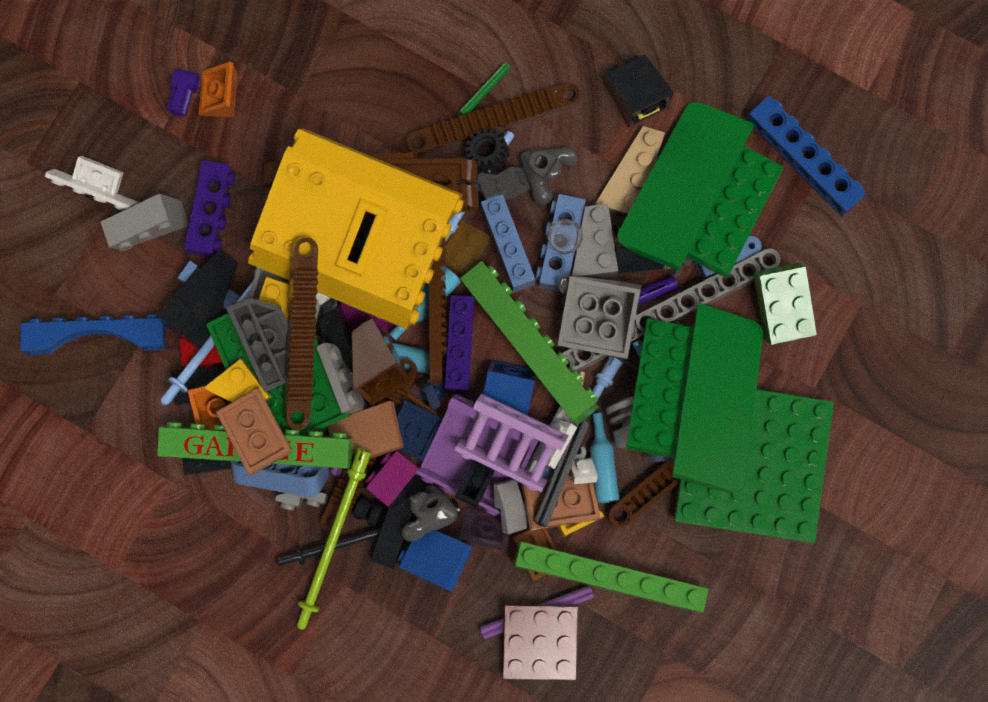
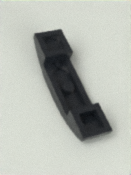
[318,300,353,378]
[371,475,426,569]

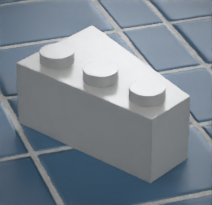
[101,194,189,251]
[572,204,618,279]

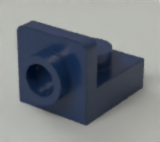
[416,377,447,410]

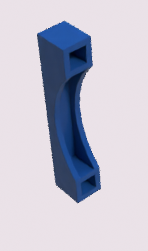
[21,315,167,355]

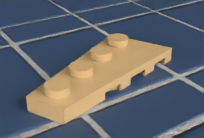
[595,126,665,216]

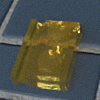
[445,220,491,275]

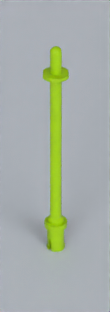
[297,448,372,630]

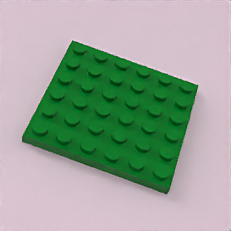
[674,389,834,543]

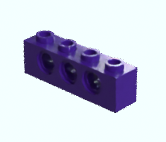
[184,160,235,258]
[445,295,474,394]

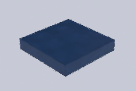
[396,399,443,461]

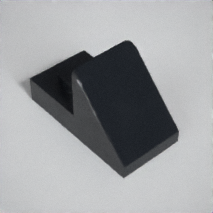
[455,460,496,508]

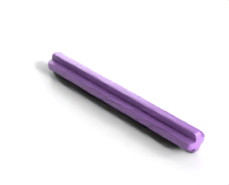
[480,586,594,639]

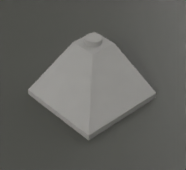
[558,276,642,359]

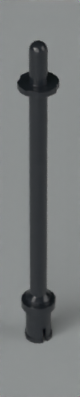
[276,501,462,566]

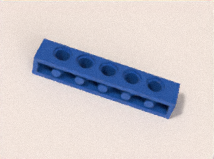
[746,96,866,217]

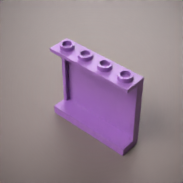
[416,394,539,516]

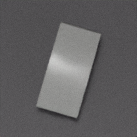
[494,479,527,534]
[275,492,328,511]

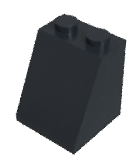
[603,54,674,128]

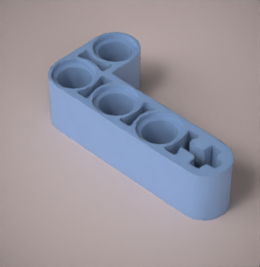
[231,461,329,497]

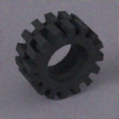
[465,128,510,173]

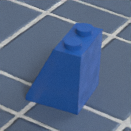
[483,360,536,416]
[398,530,472,593]

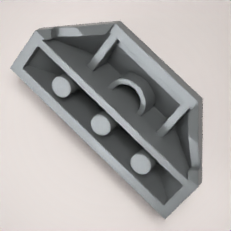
[226,297,288,392]

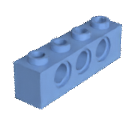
[481,194,535,293]
[536,194,586,292]

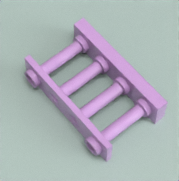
[454,394,569,492]

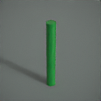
[459,62,511,116]

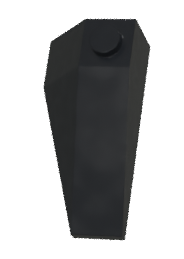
[157,250,238,349]

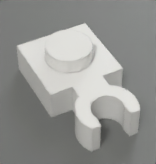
[570,447,598,484]

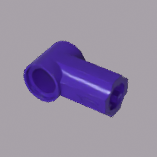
[166,68,200,117]

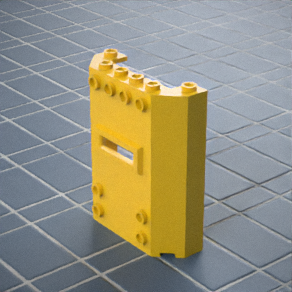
[248,128,464,329]

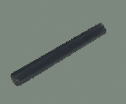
[534,419,589,527]

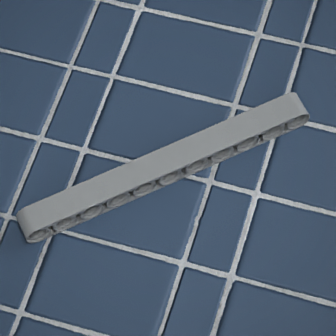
[562,249,780,372]

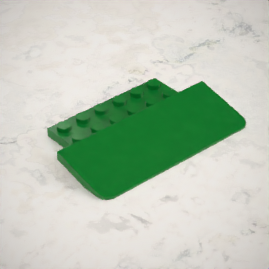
[617,102,784,278]
[625,303,763,493]

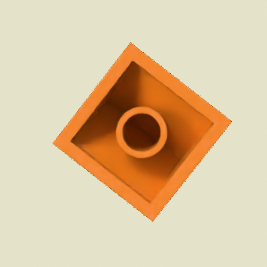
[199,62,238,117]
[188,386,232,429]

